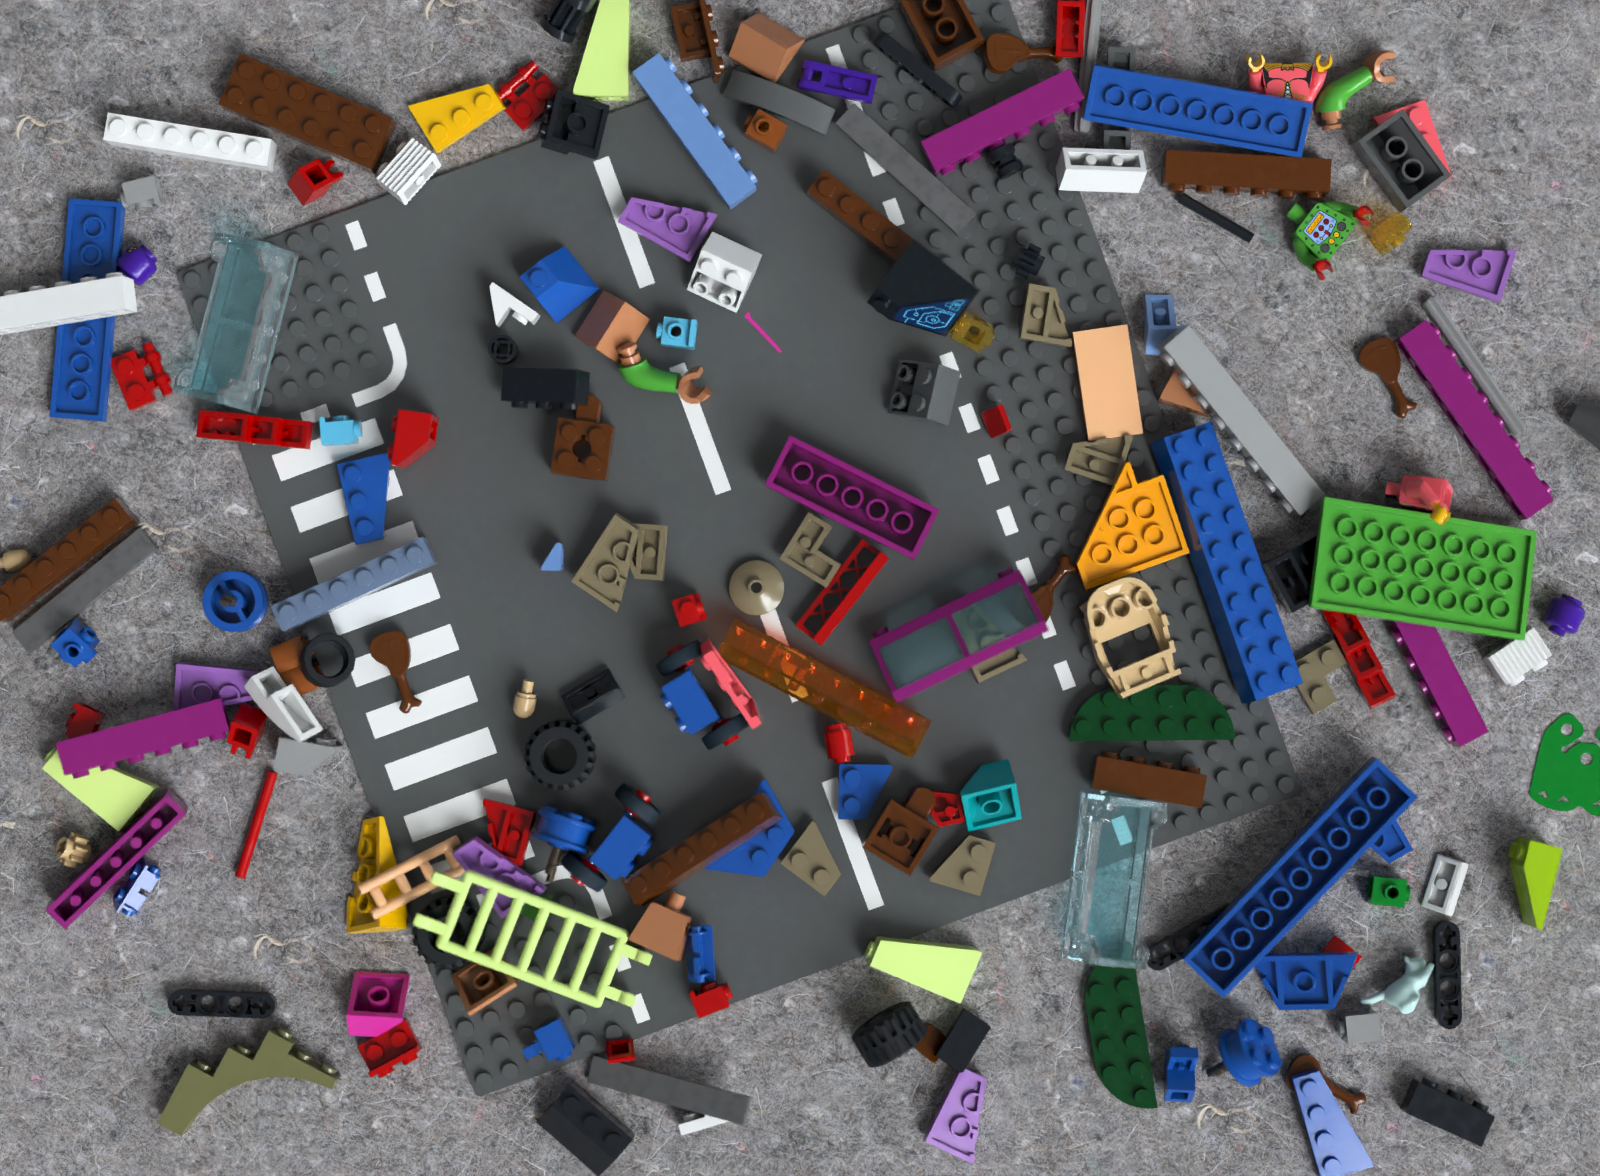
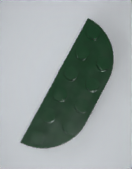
[1069,685,1235,742]
[1084,943,1158,1109]

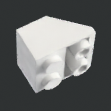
[687,231,762,313]

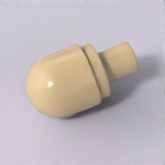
[0,549,32,573]
[513,679,537,718]

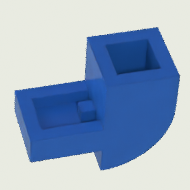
[1163,1045,1199,1102]

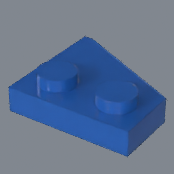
[838,763,892,820]

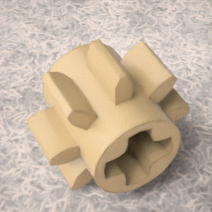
[56,832,91,869]

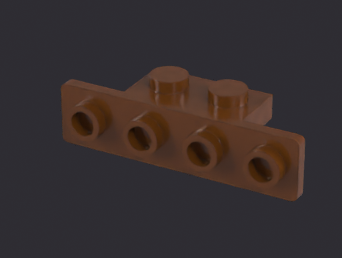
[670,0,724,83]

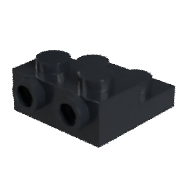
[538,89,610,160]

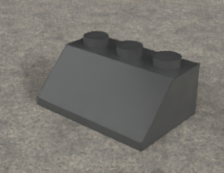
[1352,109,1452,213]

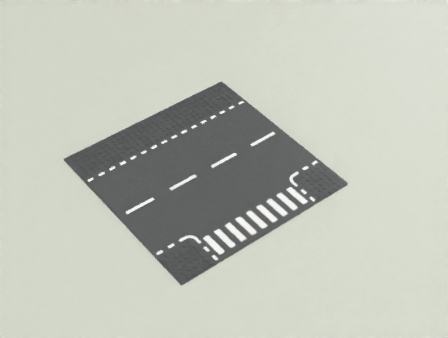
[177,0,1301,1096]

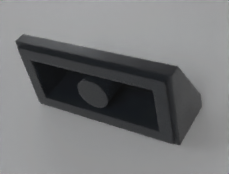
[561,668,625,724]
[934,1008,991,1073]

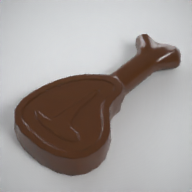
[983,33,1063,74]
[1358,337,1417,418]
[1010,555,1078,628]
[369,630,422,714]
[1285,1053,1367,1114]

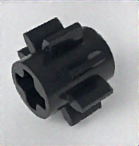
[1012,243,1045,279]

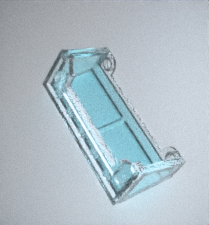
[172,232,299,415]
[1060,792,1167,970]

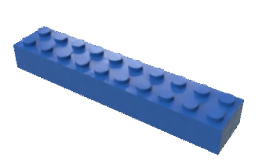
[1150,422,1303,704]
[1180,757,1418,998]

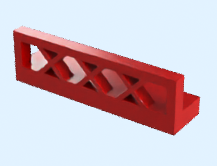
[795,539,889,646]

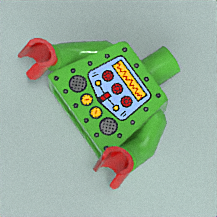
[1286,201,1374,280]

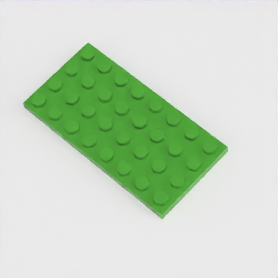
[1308,497,1537,641]

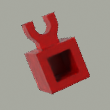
[287,158,344,206]
[227,703,268,759]

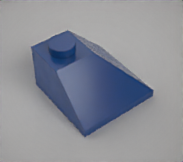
[520,246,599,323]

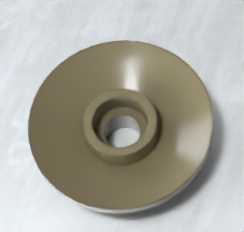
[729,560,784,615]

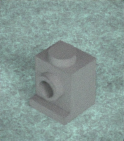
[120,175,166,211]

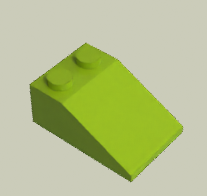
[1508,837,1563,930]

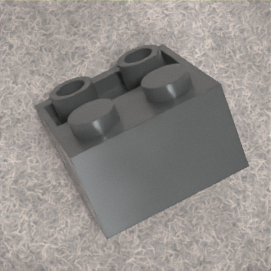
[887,359,961,425]

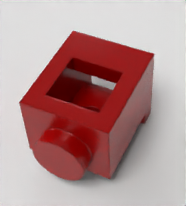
[672,593,707,628]
[65,702,106,740]
[689,981,733,1019]

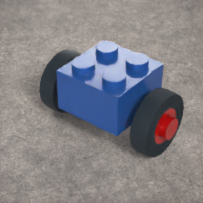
[656,640,749,750]
[561,783,661,892]

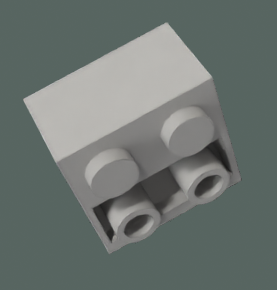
[273,735,343,775]

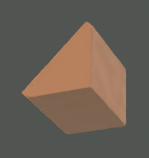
[729,13,805,83]
[574,290,650,365]
[451,948,521,1016]

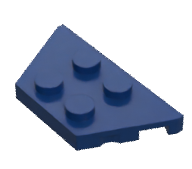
[705,779,795,877]
[1255,952,1358,1010]

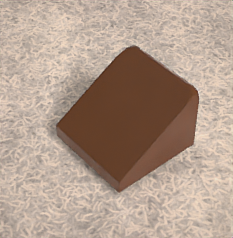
[914,1023,945,1064]

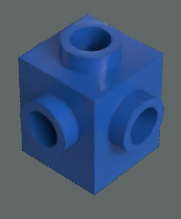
[50,618,100,668]

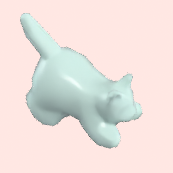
[1360,956,1434,1014]

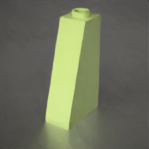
[573,0,630,101]
[42,748,160,832]
[865,936,982,1004]

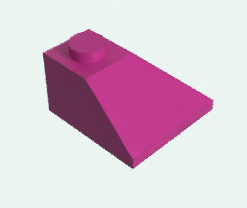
[347,971,410,1037]

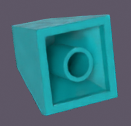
[960,759,1022,832]

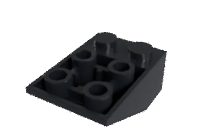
[1262,535,1317,613]

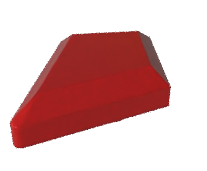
[930,791,966,827]

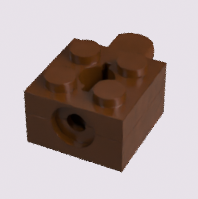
[550,394,615,482]
[862,787,939,876]

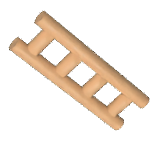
[357,835,465,920]

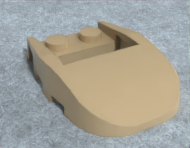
[1084,577,1181,698]

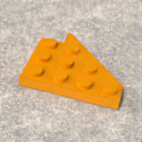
[1075,461,1190,590]

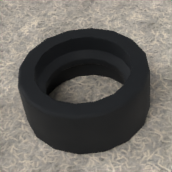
[299,633,355,688]

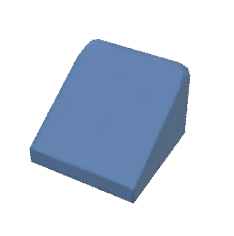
[540,543,564,571]

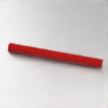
[234,770,278,879]

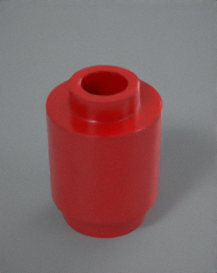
[823,722,855,764]

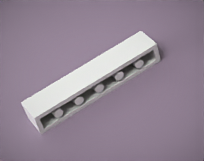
[103,113,277,172]
[0,272,137,335]

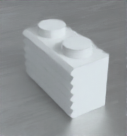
[376,137,441,205]
[1483,627,1552,687]

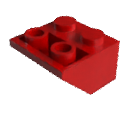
[388,410,439,469]

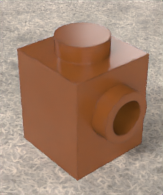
[743,109,788,153]

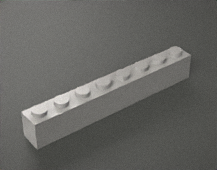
[1156,325,1325,516]

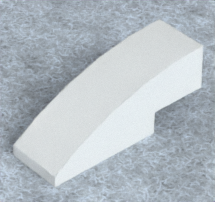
[244,666,323,743]

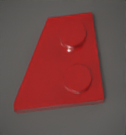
[483,798,536,866]

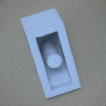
[1144,294,1176,356]

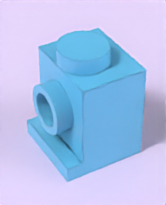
[656,316,698,350]
[319,416,362,447]

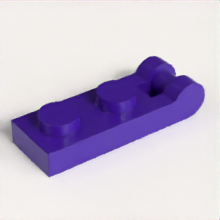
[797,60,878,105]

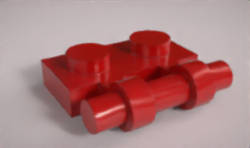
[497,60,559,132]
[111,342,173,411]

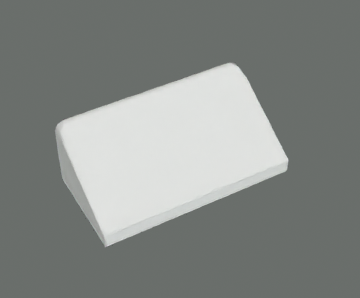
[1421,854,1469,916]

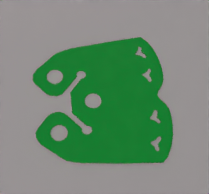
[1529,714,1600,816]

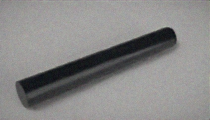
[1178,193,1254,243]

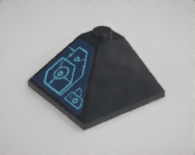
[867,239,980,337]

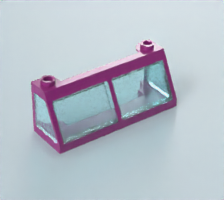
[869,567,1049,703]

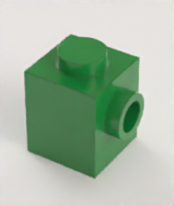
[1366,874,1410,908]

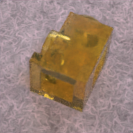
[1366,212,1413,257]
[950,309,995,353]

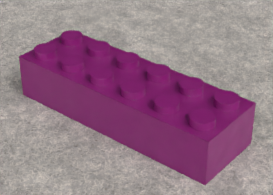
[765,436,939,561]

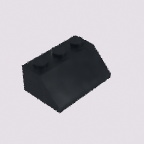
[537,1080,635,1176]

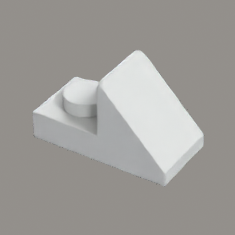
[489,282,541,327]
[678,1111,729,1135]

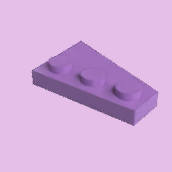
[618,197,717,263]
[1420,250,1517,303]
[173,662,261,711]
[452,836,547,919]
[923,1068,986,1164]

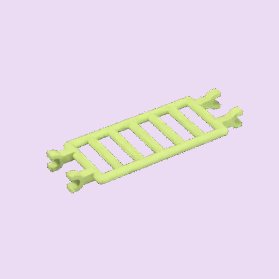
[413,870,653,1008]

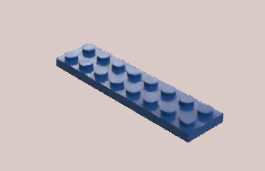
[1083,64,1313,158]
[49,198,125,422]

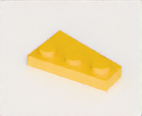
[408,84,506,153]

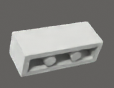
[1055,147,1147,193]

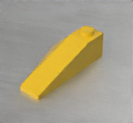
[346,816,408,933]

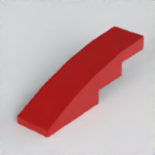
[1055,0,1085,58]
[196,410,313,450]
[1321,610,1396,709]

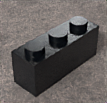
[501,367,590,410]
[1400,1077,1495,1147]

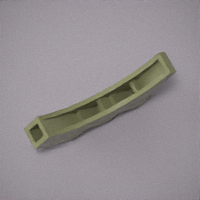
[157,1027,341,1136]

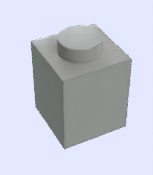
[1337,1010,1381,1044]

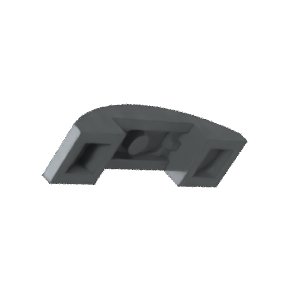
[1102,47,1136,150]
[723,70,835,136]

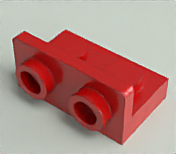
[357,1019,422,1079]

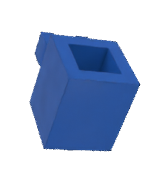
[522,1016,576,1062]

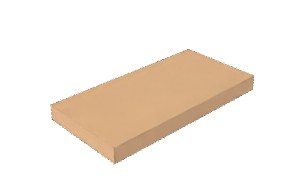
[1072,324,1143,441]

